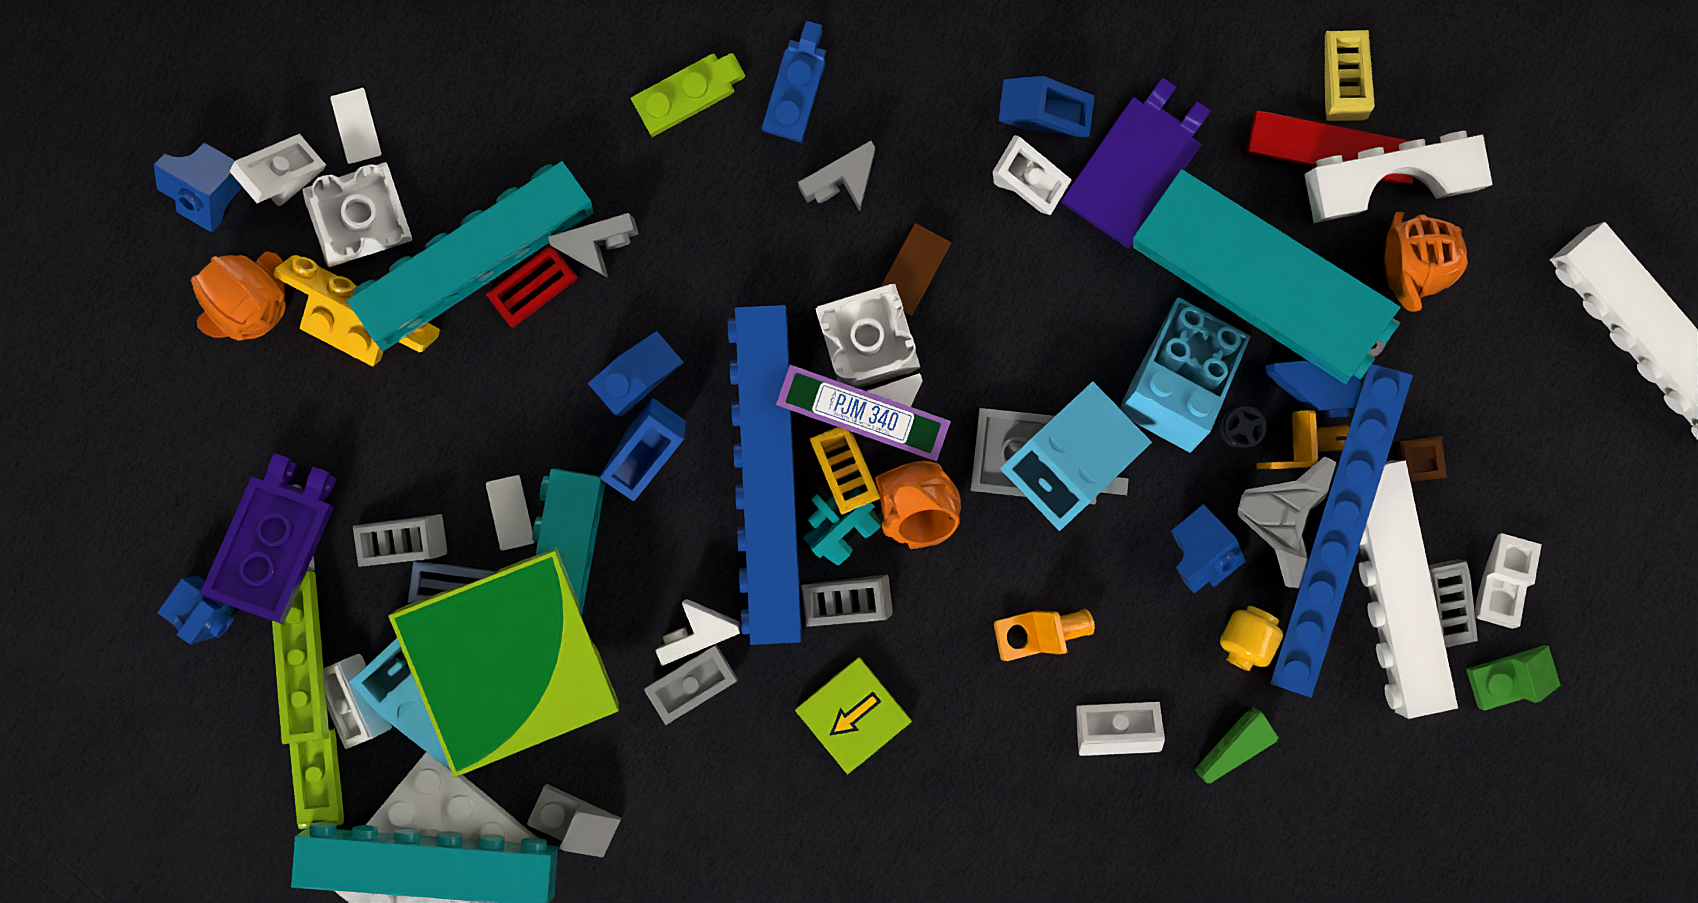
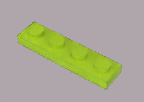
[272,571,329,744]

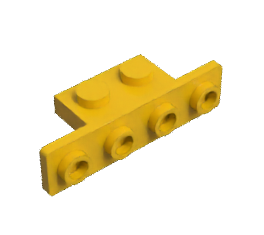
[273,255,440,367]

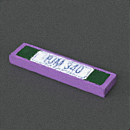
[776,365,951,461]

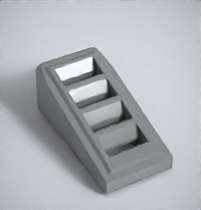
[353,514,447,567]
[1428,559,1478,648]
[801,575,893,627]

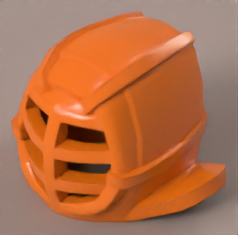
[1384,212,1468,312]
[191,251,286,341]
[875,461,961,549]

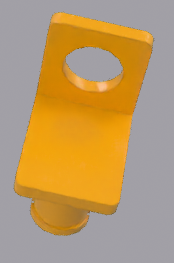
[1256,410,1350,469]
[994,609,1095,661]

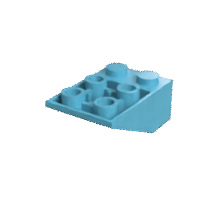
[1119,297,1251,453]
[1000,381,1152,531]
[349,638,449,767]

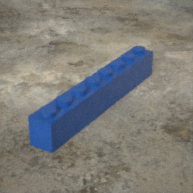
[728,305,802,645]

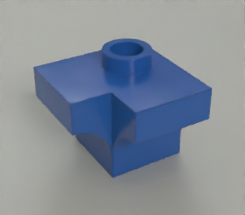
[154,143,242,232]
[1171,504,1246,594]
[157,576,235,645]

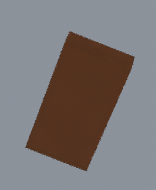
[881,223,951,317]

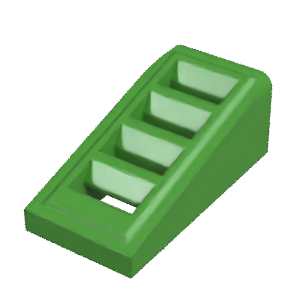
[1195,706,1279,784]

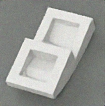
[1474,533,1542,629]

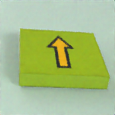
[795,656,912,775]

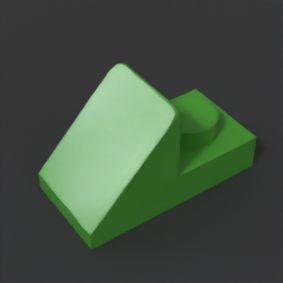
[1466,645,1560,711]

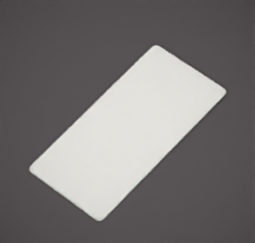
[331,88,382,164]
[486,475,535,550]

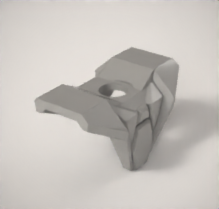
[1238,457,1337,588]

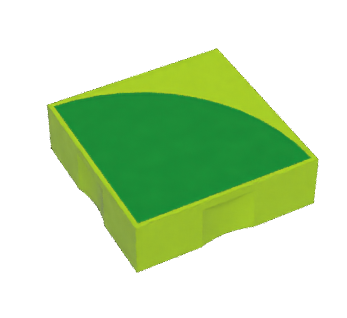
[389,547,619,777]

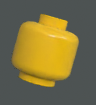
[1220,606,1283,671]

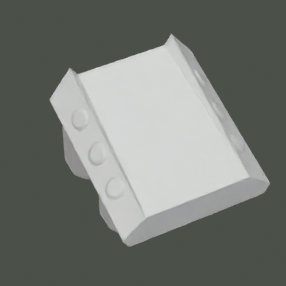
[302,162,412,267]
[815,284,920,388]

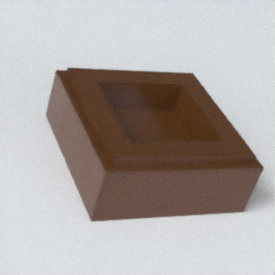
[1396,436,1447,482]

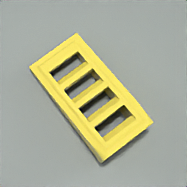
[1325,30,1374,121]

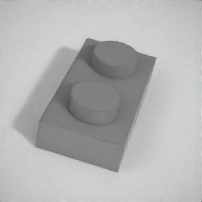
[644,644,738,725]

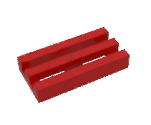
[486,245,578,328]

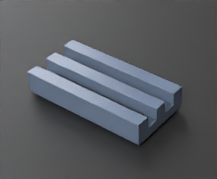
[408,560,497,603]

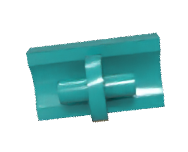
[803,487,881,565]

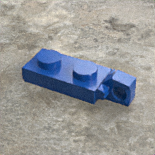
[762,21,826,143]

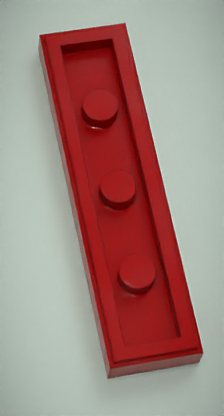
[1246,110,1414,186]

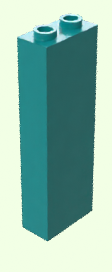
[1133,169,1401,385]

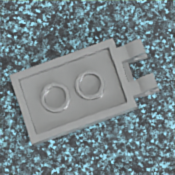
[971,408,1129,504]

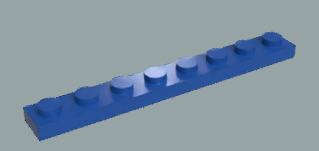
[1271,364,1413,698]

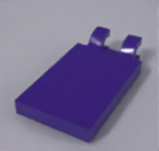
[1061,78,1211,249]
[200,453,337,625]

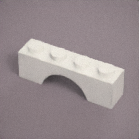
[1304,131,1493,223]

